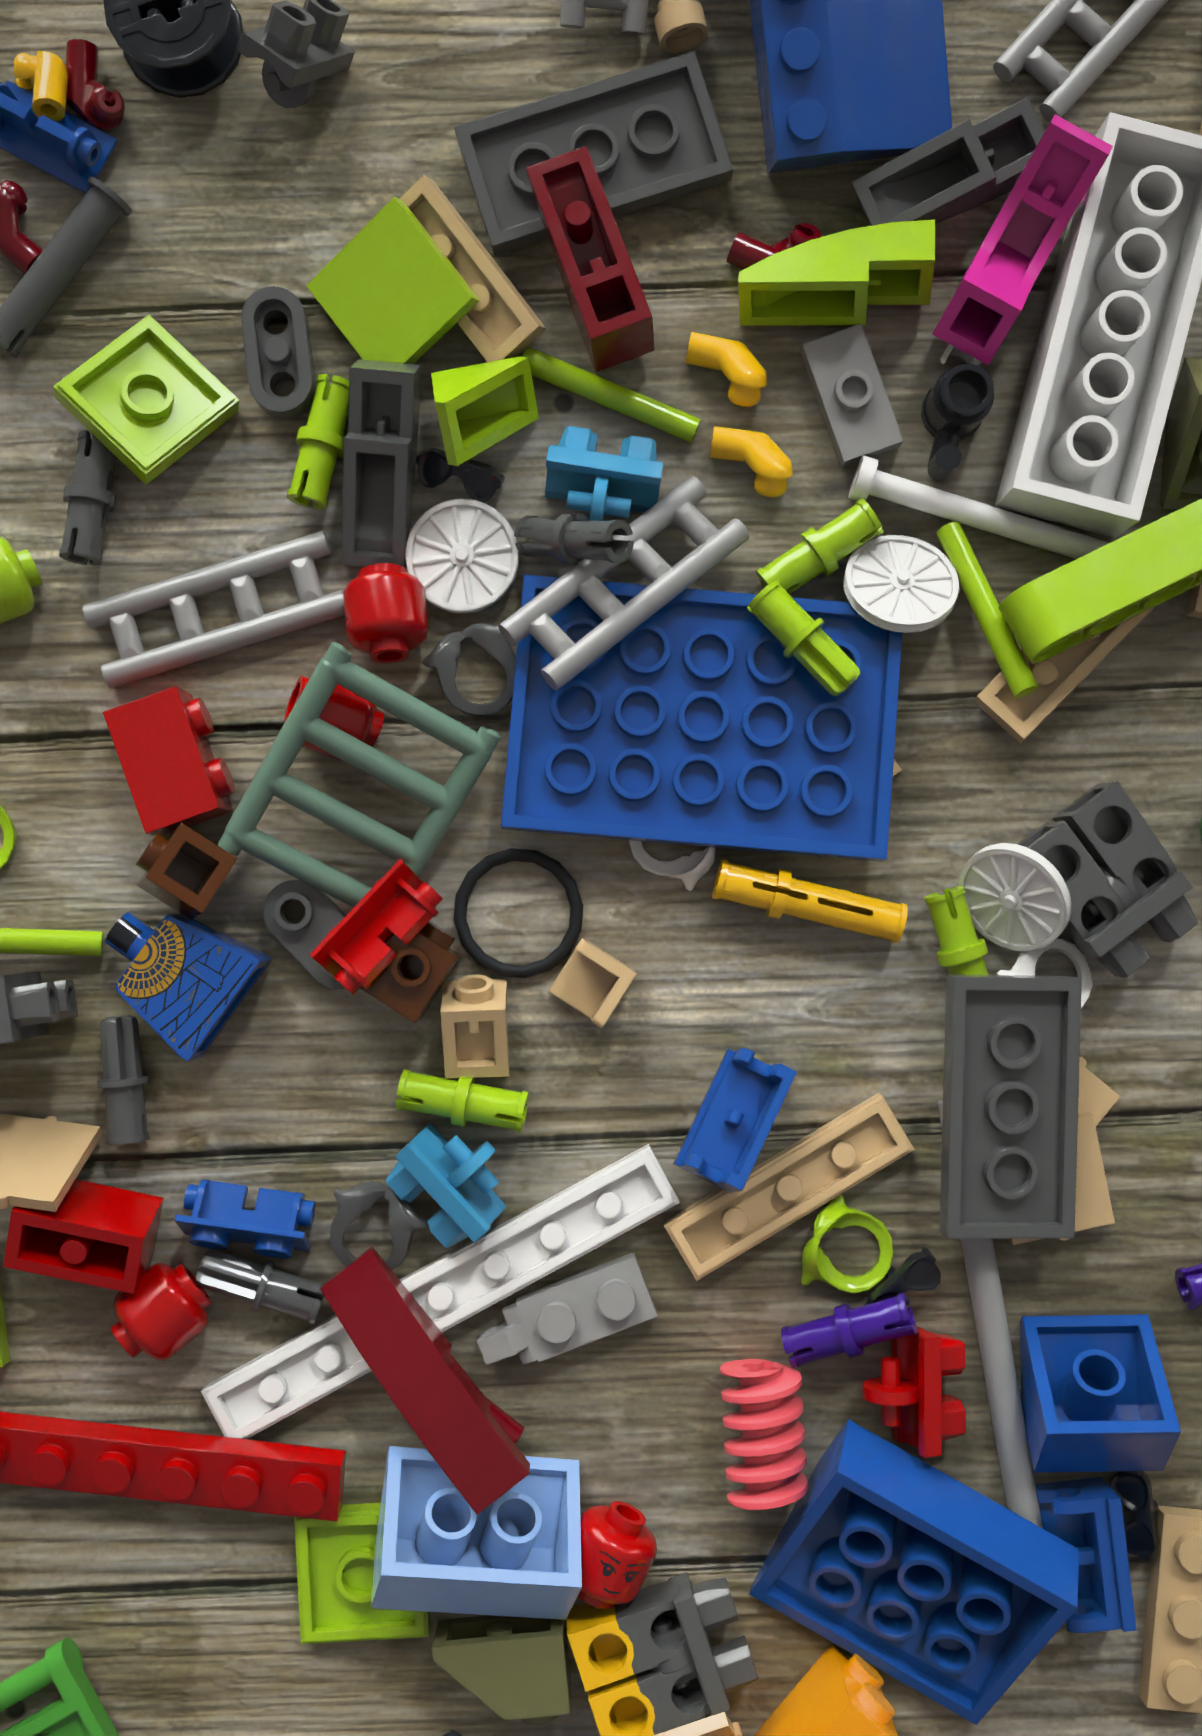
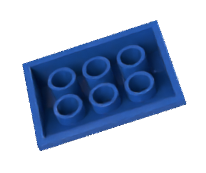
[749,0,952,174]
[749,1419,1079,1725]

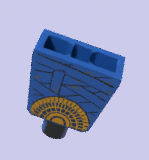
[105,912,273,1062]

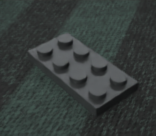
[454,51,733,256]
[940,974,1082,1239]

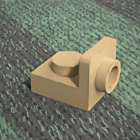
[440,975,510,1079]

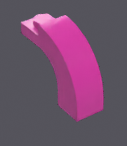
[932,114,1113,365]

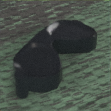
[416,448,505,503]
[864,1247,941,1305]
[1110,1471,1158,1560]

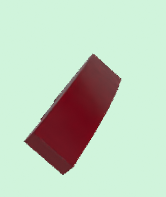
[320,1246,530,1515]

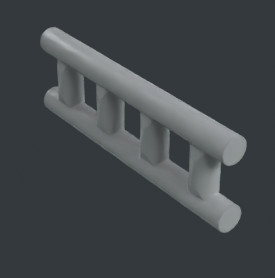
[993,0,1168,122]
[498,476,749,691]
[83,530,345,689]

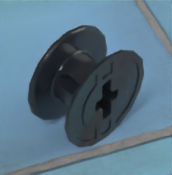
[103,0,243,98]

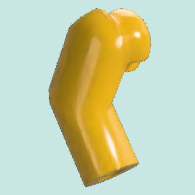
[14,51,68,122]
[685,332,767,407]
[709,426,793,497]

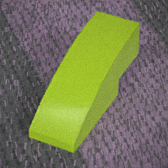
[738,219,935,326]

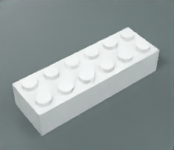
[994,112,1202,538]

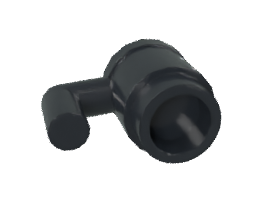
[921,363,994,481]

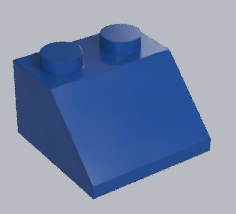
[1020,1314,1181,1473]

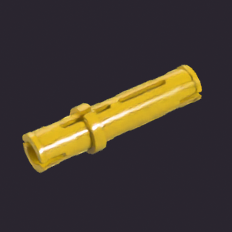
[712,859,908,943]

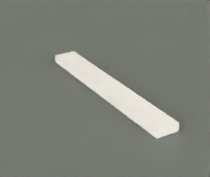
[201,1144,680,1439]

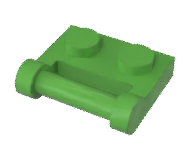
[0,1637,119,1736]

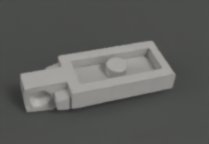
[477,1252,658,1365]

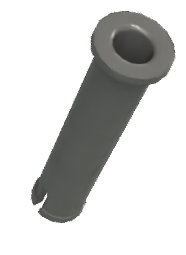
[0,176,132,358]

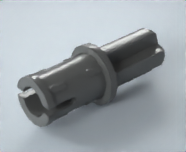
[97,1015,150,1145]
[196,1249,324,1324]

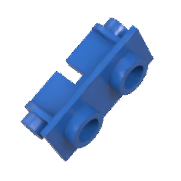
[0,80,119,194]
[174,1179,316,1259]

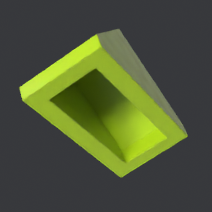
[431,356,539,466]

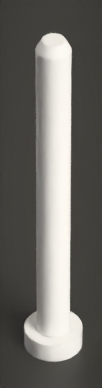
[848,455,1109,559]

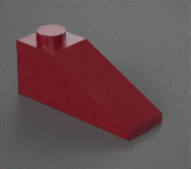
[526,146,654,372]

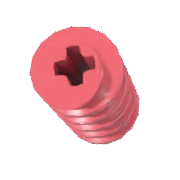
[720,1359,808,1510]

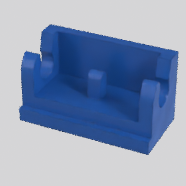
[673,1048,797,1193]
[1035,1477,1137,1633]

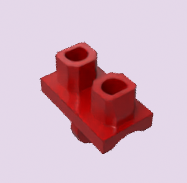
[862,1326,966,1458]

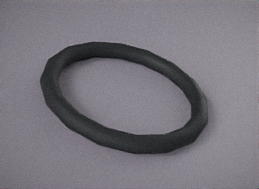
[453,848,583,978]

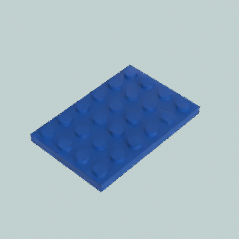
[501,575,903,862]

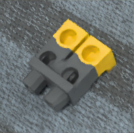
[566,1572,759,1736]

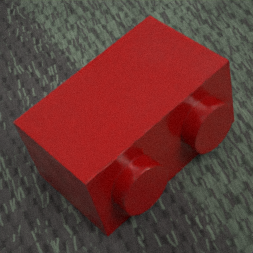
[103,686,235,836]
[3,1179,164,1294]

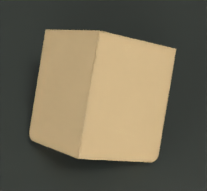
[549,937,637,1028]

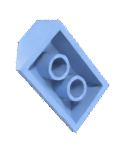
[371,1446,582,1620]

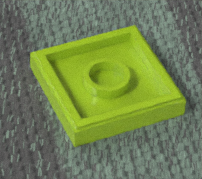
[306,196,480,364]
[53,315,239,485]
[294,1502,431,1644]

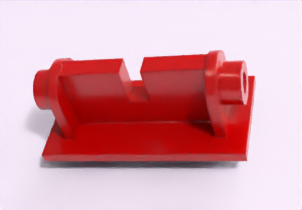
[309,859,443,995]

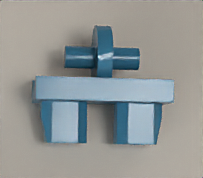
[545,426,663,521]
[386,1123,507,1248]

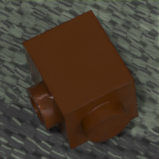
[136,823,238,920]
[360,921,462,1023]

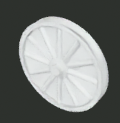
[405,499,519,614]
[843,535,959,633]
[957,843,1071,952]

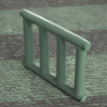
[217,642,501,907]

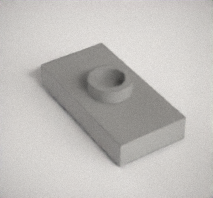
[800,324,903,467]

